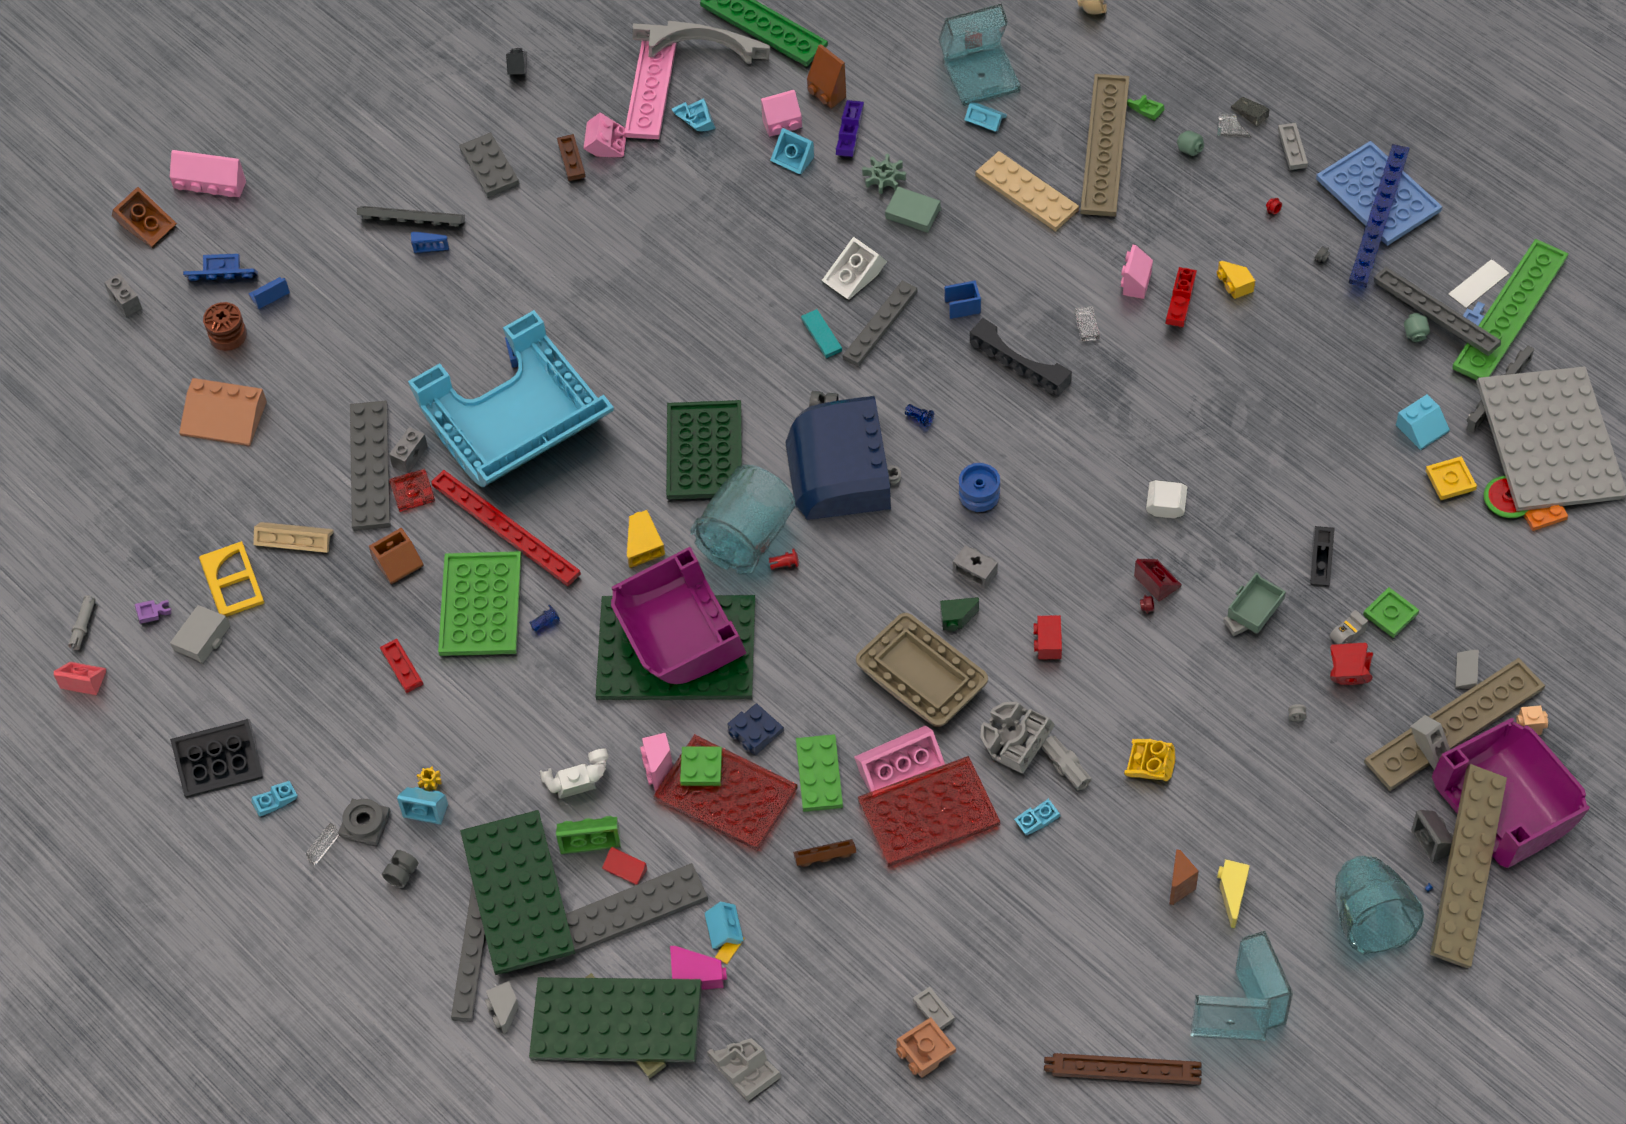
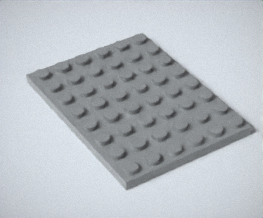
[1476,366,1626,511]

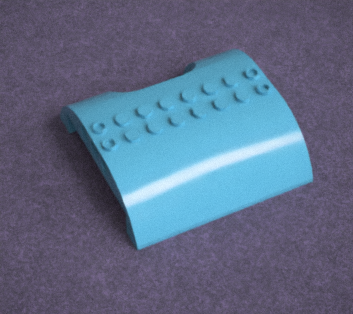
[408,310,614,487]

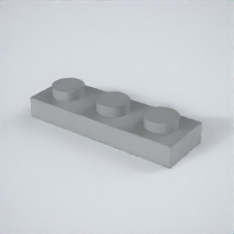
[1278,123,1308,170]

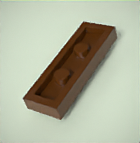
[557,134,586,181]
[793,839,857,866]

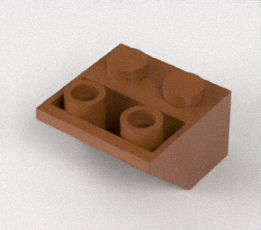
[369,527,424,584]

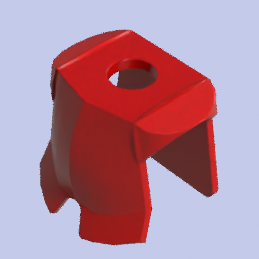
[1330,643,1374,685]

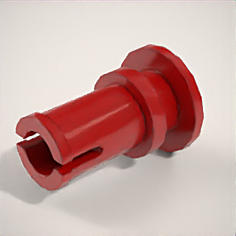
[769,549,799,570]

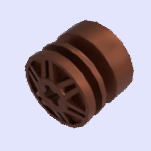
[203,302,247,351]

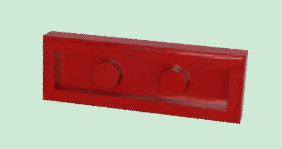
[380,639,424,693]

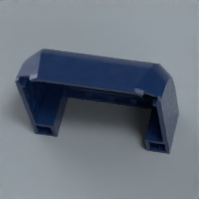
[785,396,891,520]

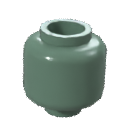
[1177,130,1204,156]
[1404,313,1430,342]

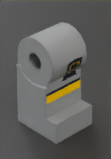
[1329,610,1368,644]

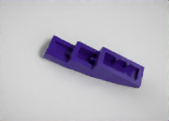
[836,100,864,157]

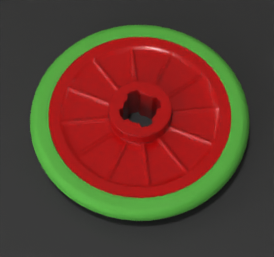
[1484,476,1528,518]

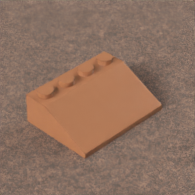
[179,378,267,446]

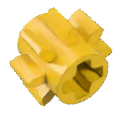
[417,766,442,791]

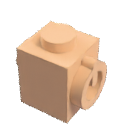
[1516,706,1548,735]

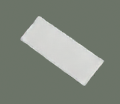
[1449,259,1509,307]

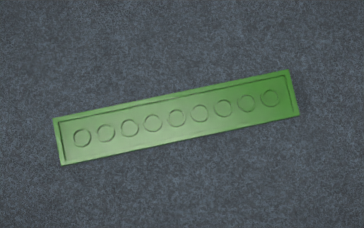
[1452,239,1569,380]

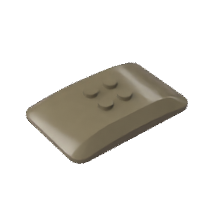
[856,613,988,727]

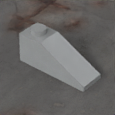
[1410,715,1450,770]

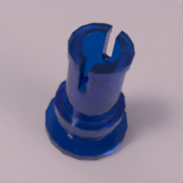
[904,404,935,428]
[529,604,560,632]

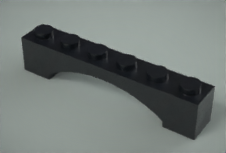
[970,318,1072,397]

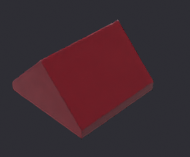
[1134,559,1182,602]

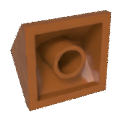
[1169,849,1199,905]

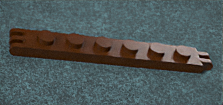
[1044,1053,1202,1085]

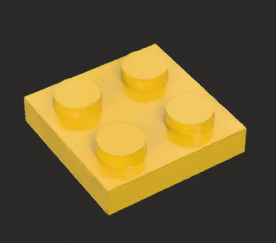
[1425,456,1477,500]

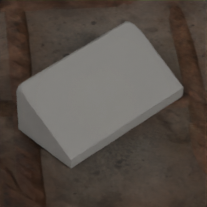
[1455,650,1479,690]

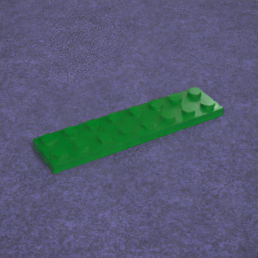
[700,0,828,67]

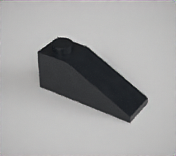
[1310,526,1335,586]

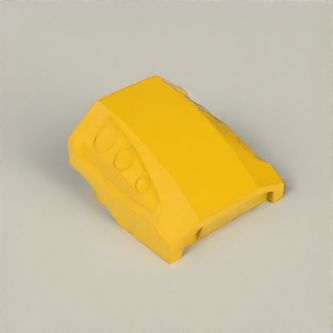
[1124,739,1175,781]

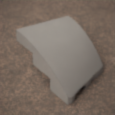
[707,1038,781,1101]

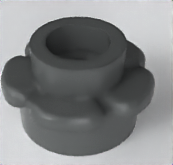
[1314,246,1330,263]

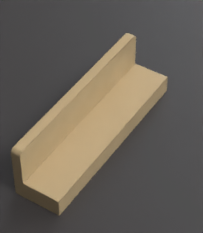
[253,522,334,553]

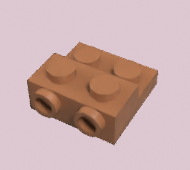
[896,1017,956,1078]

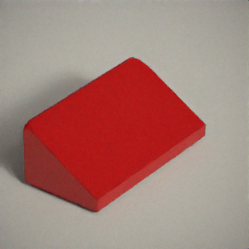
[602,847,647,885]

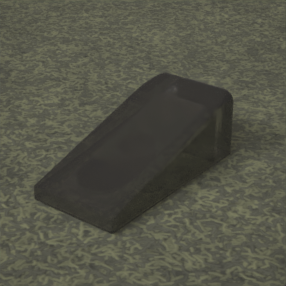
[1231,97,1270,126]

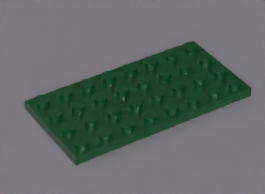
[460,810,576,975]
[529,977,702,1062]

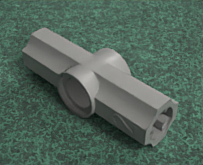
[1041,736,1092,790]

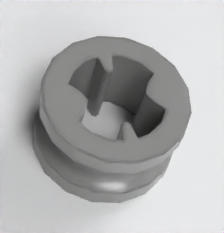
[887,466,901,485]
[1288,704,1307,722]

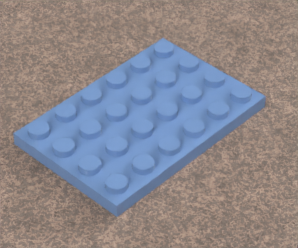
[1316,141,1442,246]

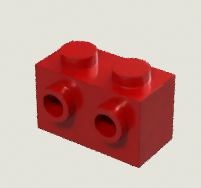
[1033,615,1062,659]

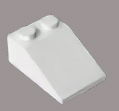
[822,237,887,300]

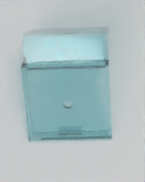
[938,3,1021,106]
[1191,931,1293,1041]

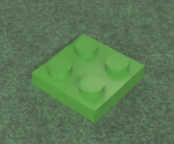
[1363,587,1419,638]
[680,747,722,786]

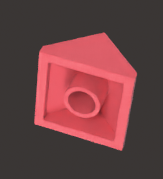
[54,662,106,695]

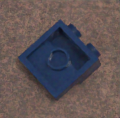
[727,703,784,756]

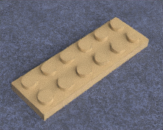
[975,151,1079,232]

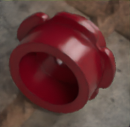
[1140,595,1154,614]

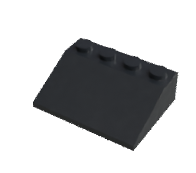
[170,719,263,797]

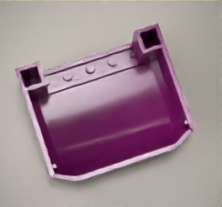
[611,547,747,684]
[1432,718,1590,868]

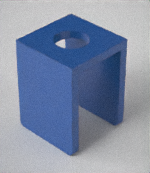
[944,280,981,319]

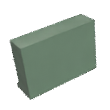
[885,187,941,233]
[1227,572,1286,634]

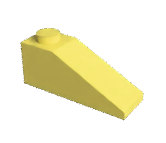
[1217,859,1250,928]

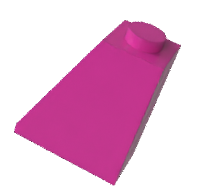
[670,946,727,990]

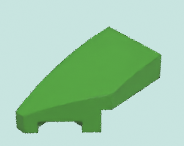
[1127,95,1165,120]

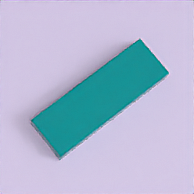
[801,309,842,358]

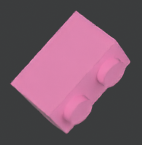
[761,90,802,137]

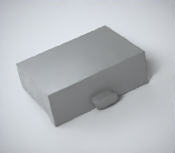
[170,605,230,664]

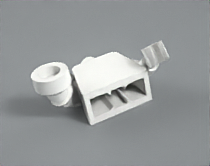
[540,749,609,799]

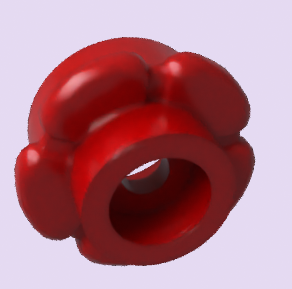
[1266,198,1282,215]

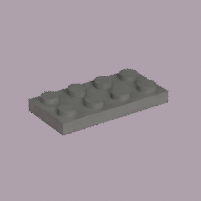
[459,132,520,197]

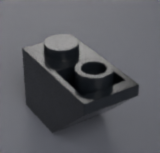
[506,48,527,75]

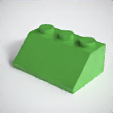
[556,816,621,854]

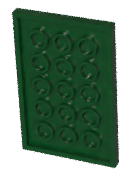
[666,400,742,500]

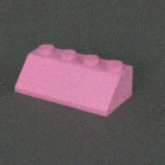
[170,150,246,198]
[854,726,946,798]

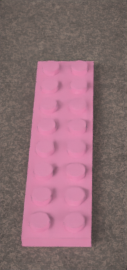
[624,41,677,140]

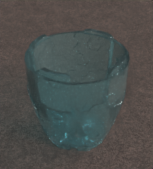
[1335,856,1424,955]

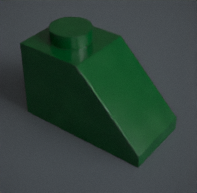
[940,597,979,631]

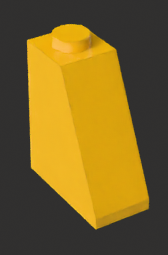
[627,510,665,568]

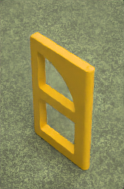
[199,541,264,617]

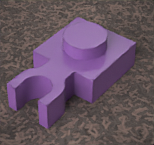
[135,600,171,624]

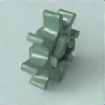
[862,154,906,194]

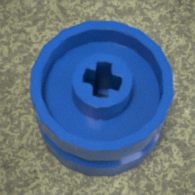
[959,463,1000,512]

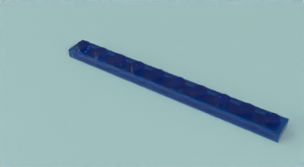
[1349,144,1410,288]

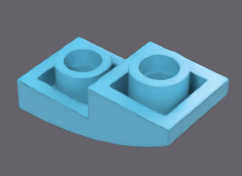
[251,781,297,817]
[1014,798,1061,835]

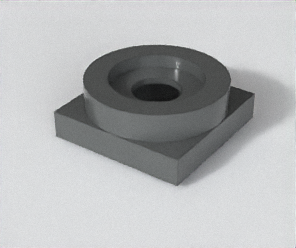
[338,798,391,846]

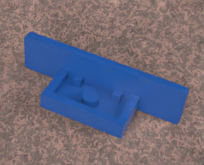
[183,254,258,281]

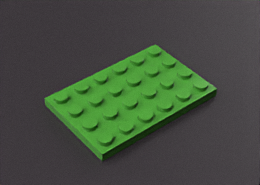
[438,551,522,656]

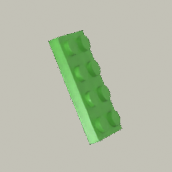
[796,734,843,812]

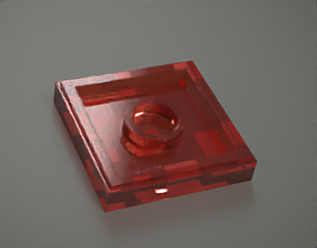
[389,469,435,512]

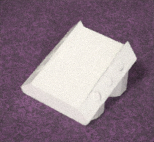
[1146,480,1187,519]

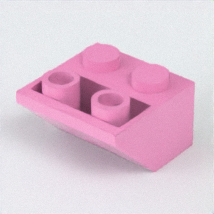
[583,113,626,158]
[1120,245,1153,299]
[640,733,673,791]

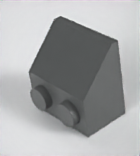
[1411,810,1453,863]

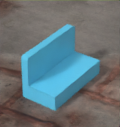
[964,103,1007,132]
[705,902,744,949]

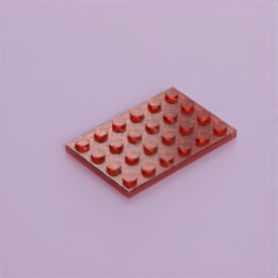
[653,734,798,851]
[857,756,1000,867]

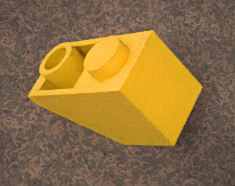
[1217,261,1255,299]

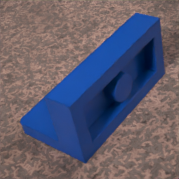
[249,277,290,309]

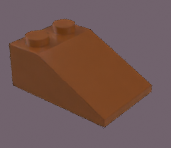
[807,44,846,109]
[112,187,177,248]

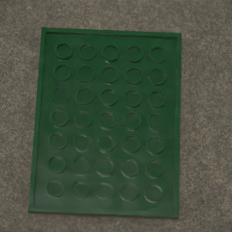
[595,595,756,700]

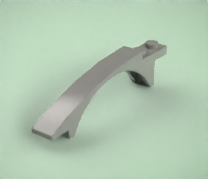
[632,21,770,64]

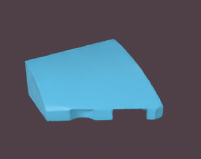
[672,98,715,131]

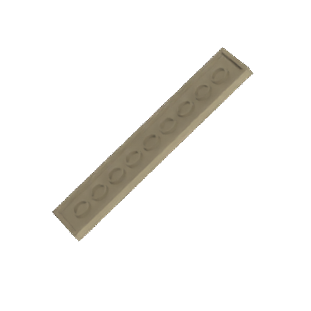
[1080,74,1129,217]
[1364,658,1545,791]
[1430,764,1507,968]

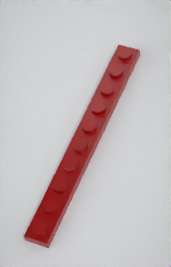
[431,470,581,587]

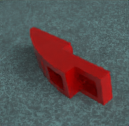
[1165,267,1197,327]

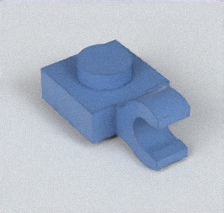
[1463,301,1485,325]

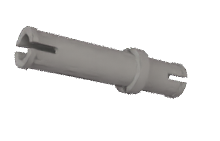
[68,595,96,650]

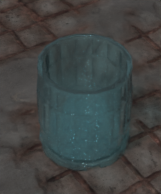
[690,464,795,575]

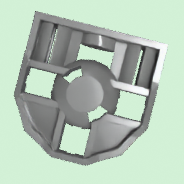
[980,702,1055,774]

